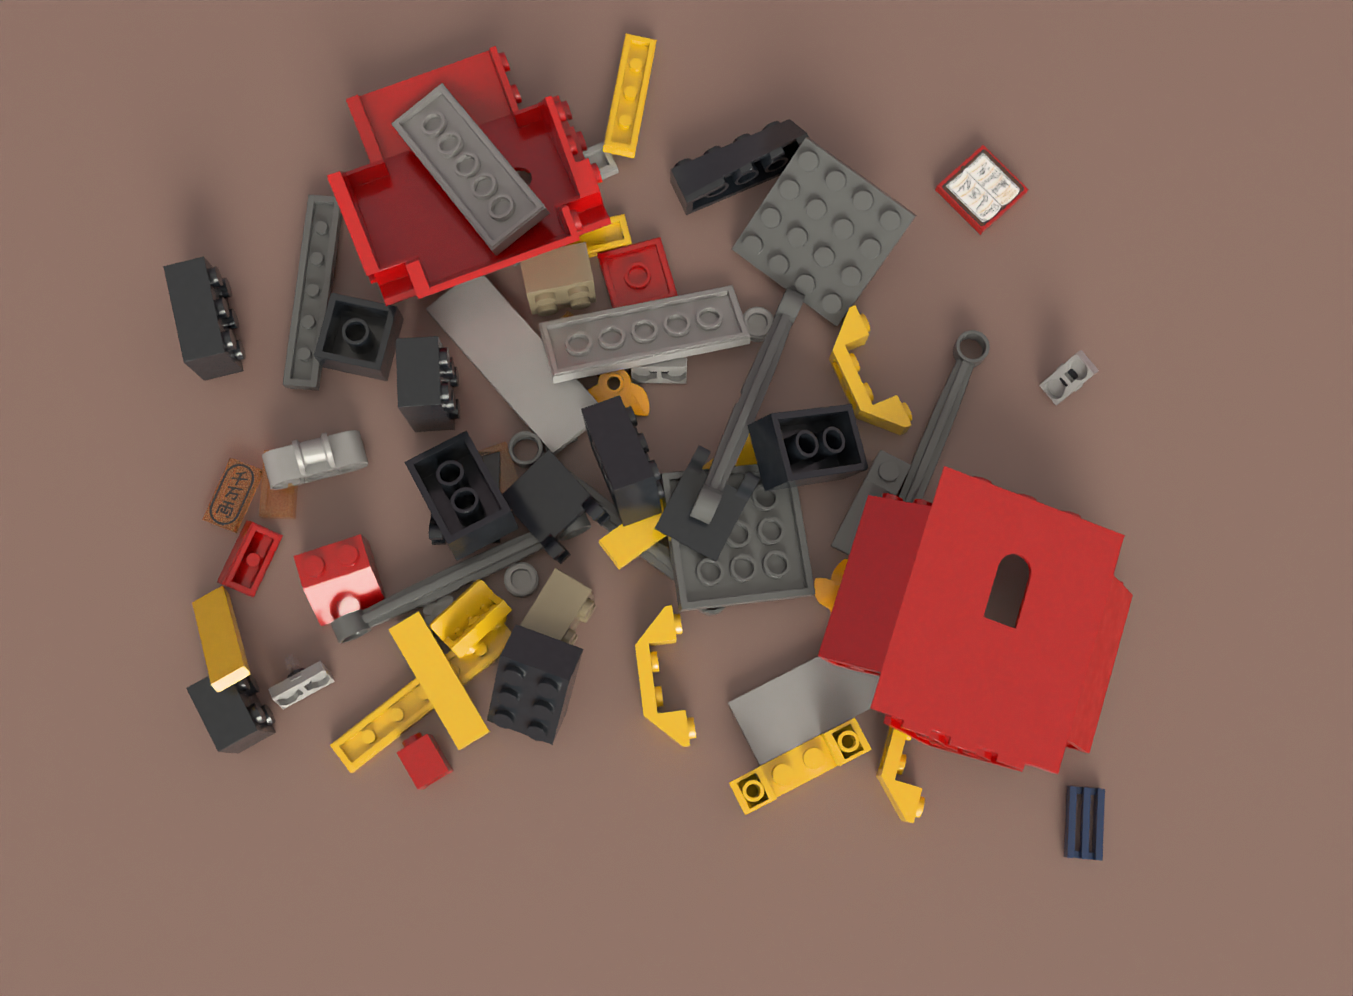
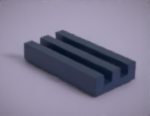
[1064,786,1105,861]

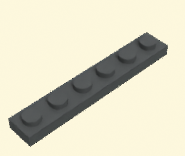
[283,194,342,391]

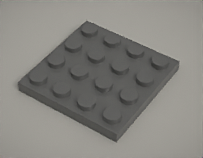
[732,137,917,326]
[659,464,815,612]

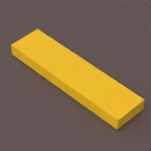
[603,33,657,158]
[192,585,251,692]
[388,611,490,750]

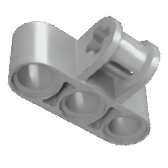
[262,430,369,490]

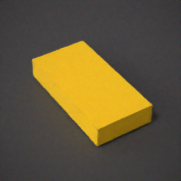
[565,214,632,258]

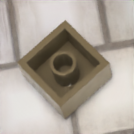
[520,242,596,316]
[520,568,596,645]

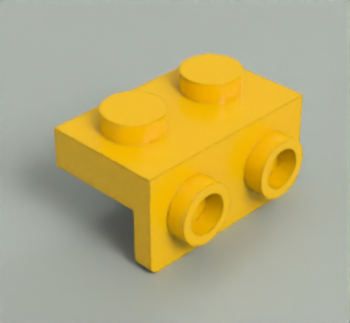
[429,579,512,658]

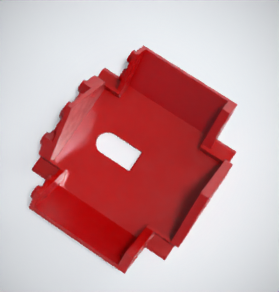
[327,46,612,306]
[818,466,1133,775]

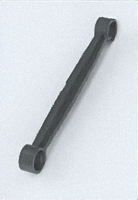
[690,288,805,524]
[898,330,990,503]
[508,431,726,616]
[331,512,592,644]

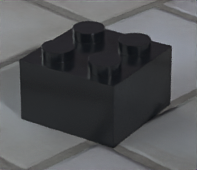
[314,292,404,381]
[186,674,276,754]

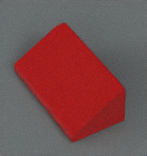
[217,520,283,598]

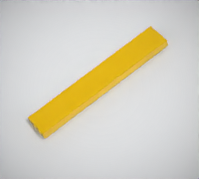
[598,433,757,570]
[330,623,512,773]

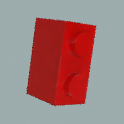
[293,534,386,626]

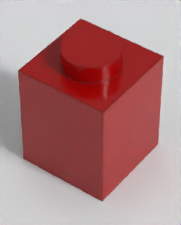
[396,732,453,790]

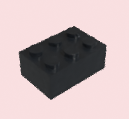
[163,256,246,381]
[396,336,460,432]
[581,395,665,527]
[747,404,869,492]
[404,430,519,561]
[487,624,584,745]

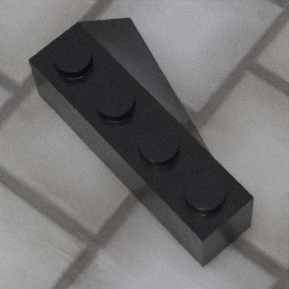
[670,119,809,215]

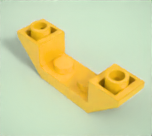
[829,305,912,435]
[635,605,696,747]
[729,718,872,815]
[876,726,925,823]

